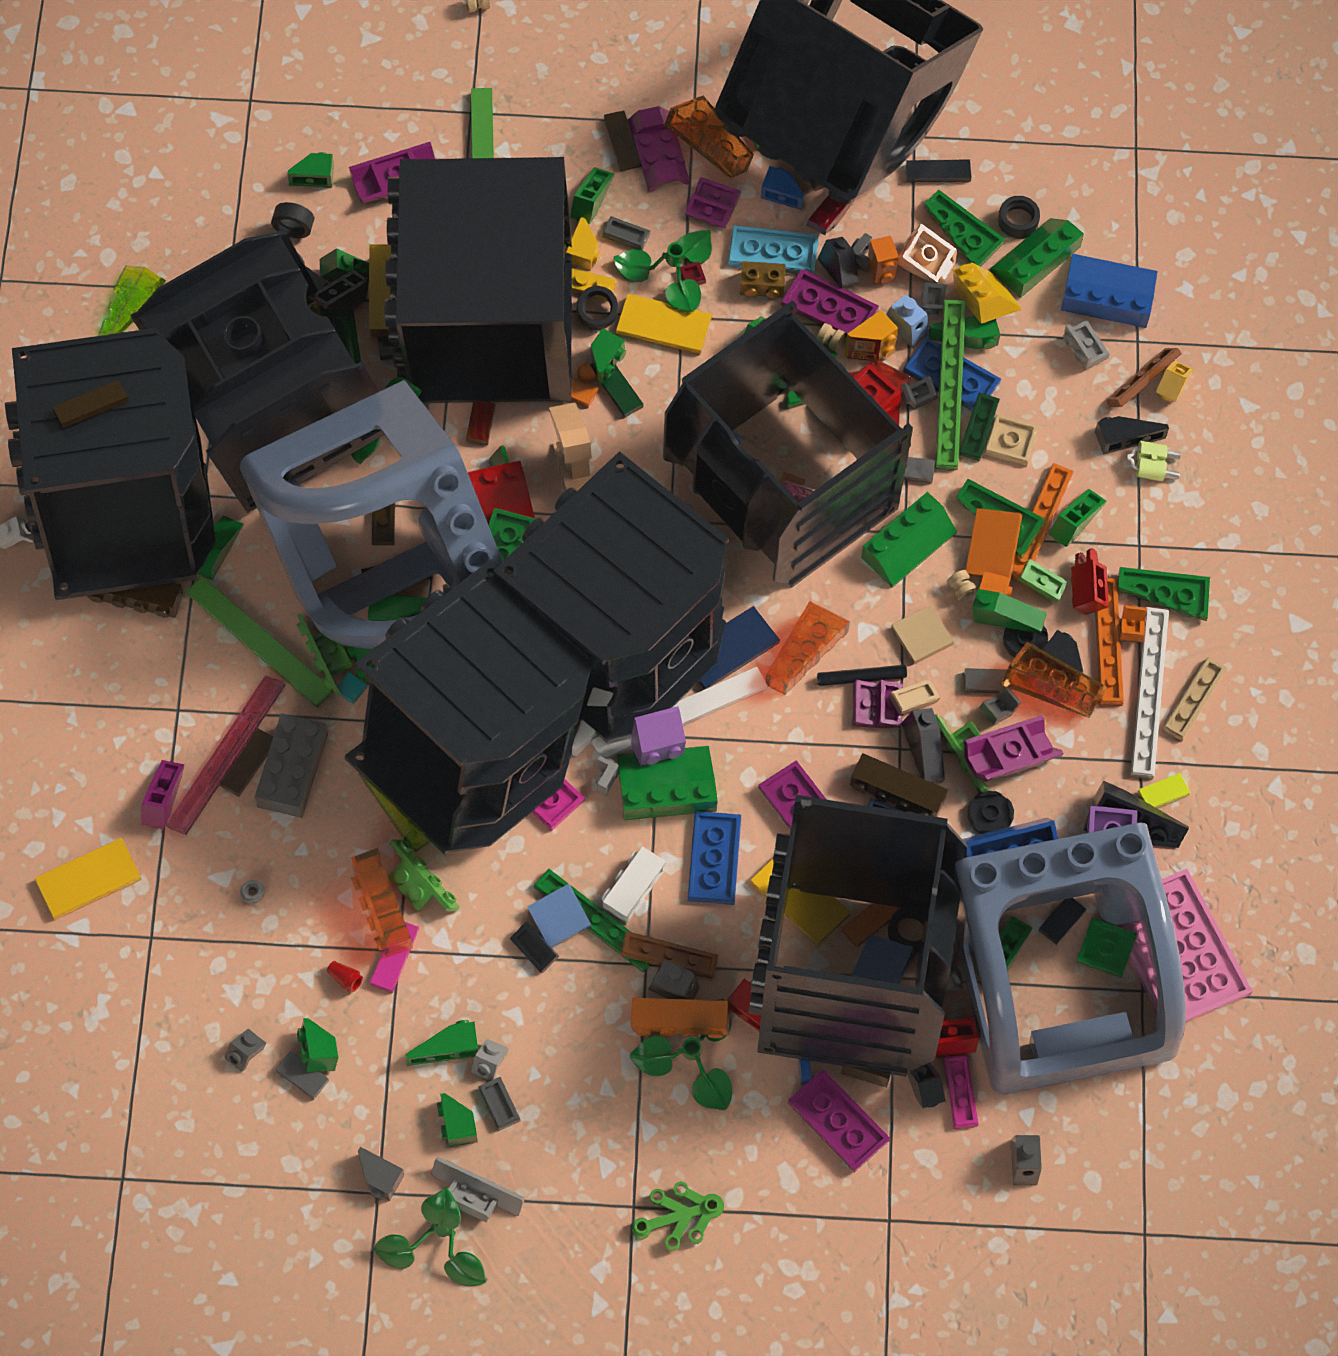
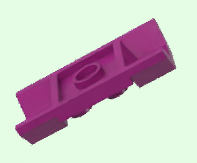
[628,106,690,192]
[349,142,435,204]
[964,715,1064,781]

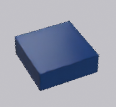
[798,1059,811,1085]

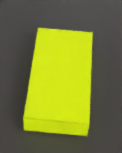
[1138,773,1191,808]

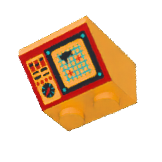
[844,310,898,362]

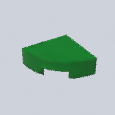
[786,389,805,409]

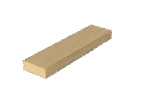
[1162,657,1227,741]

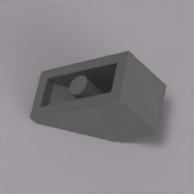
[358,1147,404,1201]

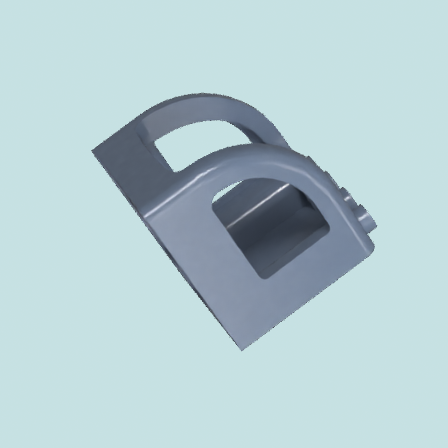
[240,380,507,649]
[953,823,1186,1095]

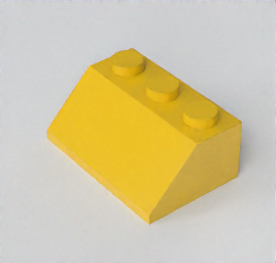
[952,263,1021,324]

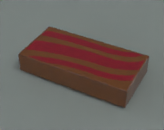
[466,400,496,445]

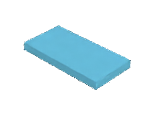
[728,225,819,274]

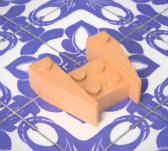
[549,403,592,494]

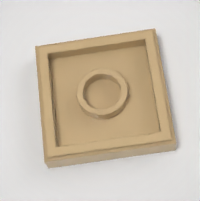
[984,413,1039,466]
[891,605,954,664]

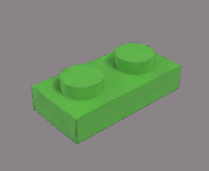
[1018,559,1068,603]

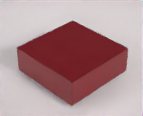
[680,262,706,285]

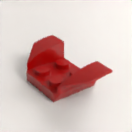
[849,364,901,425]

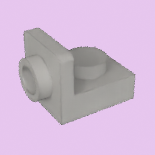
[595,755,619,797]

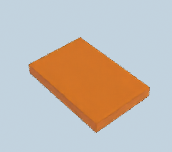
[966,508,1022,581]

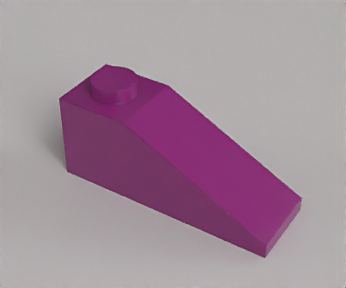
[141,760,184,829]

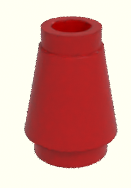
[327,961,363,992]

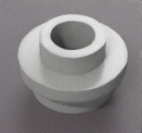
[240,880,265,904]

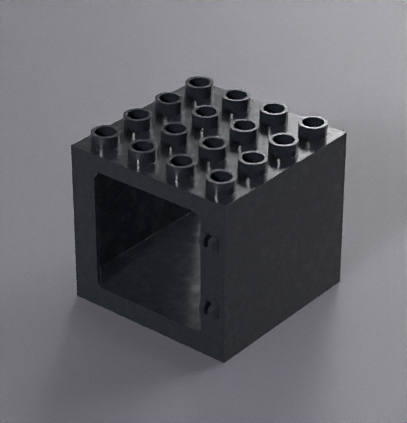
[384,157,572,403]

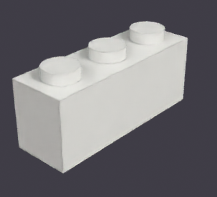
[602,846,666,924]

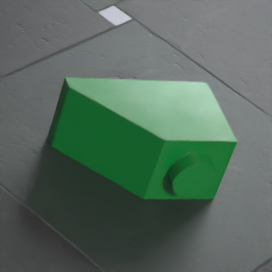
[287,152,334,188]

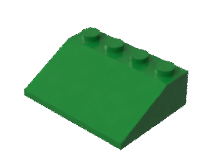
[617,746,718,820]

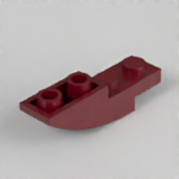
[806,195,856,235]

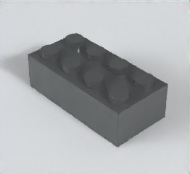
[255,713,328,818]

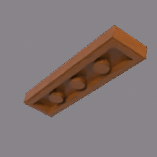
[1106,348,1182,407]
[620,931,718,979]

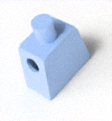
[886,295,928,348]

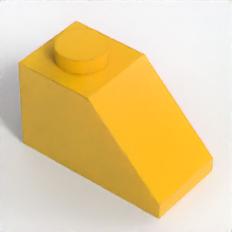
[566,217,601,271]
[1156,361,1194,402]

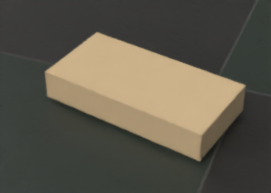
[889,679,940,715]

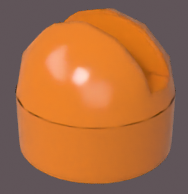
[577,362,596,381]

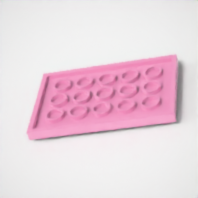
[1115,869,1253,1022]

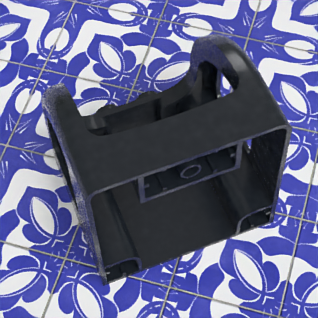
[715,0,983,204]

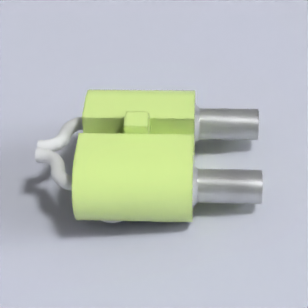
[1127,441,1181,481]

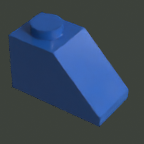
[761,166,804,210]

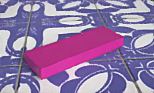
[370,919,419,993]
[943,1055,979,1129]

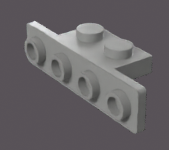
[431,1157,525,1223]

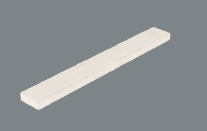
[1130,607,1169,779]
[592,667,767,758]

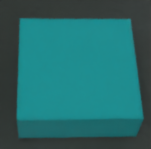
[337,672,367,704]

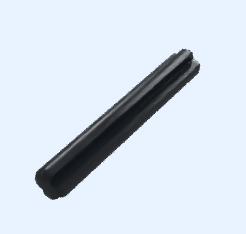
[817,665,907,686]

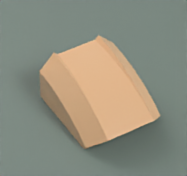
[898,224,957,284]

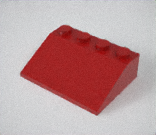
[468,460,535,525]

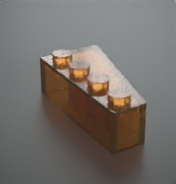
[664,95,754,178]
[765,601,850,695]
[1000,642,1107,718]
[351,848,413,958]

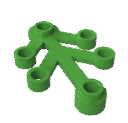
[632,1181,724,1251]

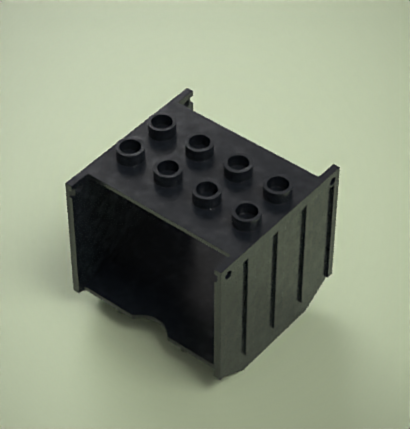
[130,228,384,513]
[663,300,913,587]
[5,328,216,600]
[493,451,729,743]
[345,559,595,855]
[748,795,968,1077]

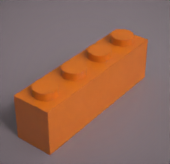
[630,998,730,1038]

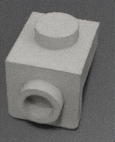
[471,1039,508,1081]

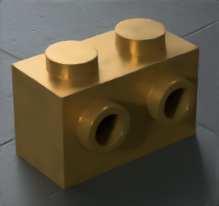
[740,261,786,299]

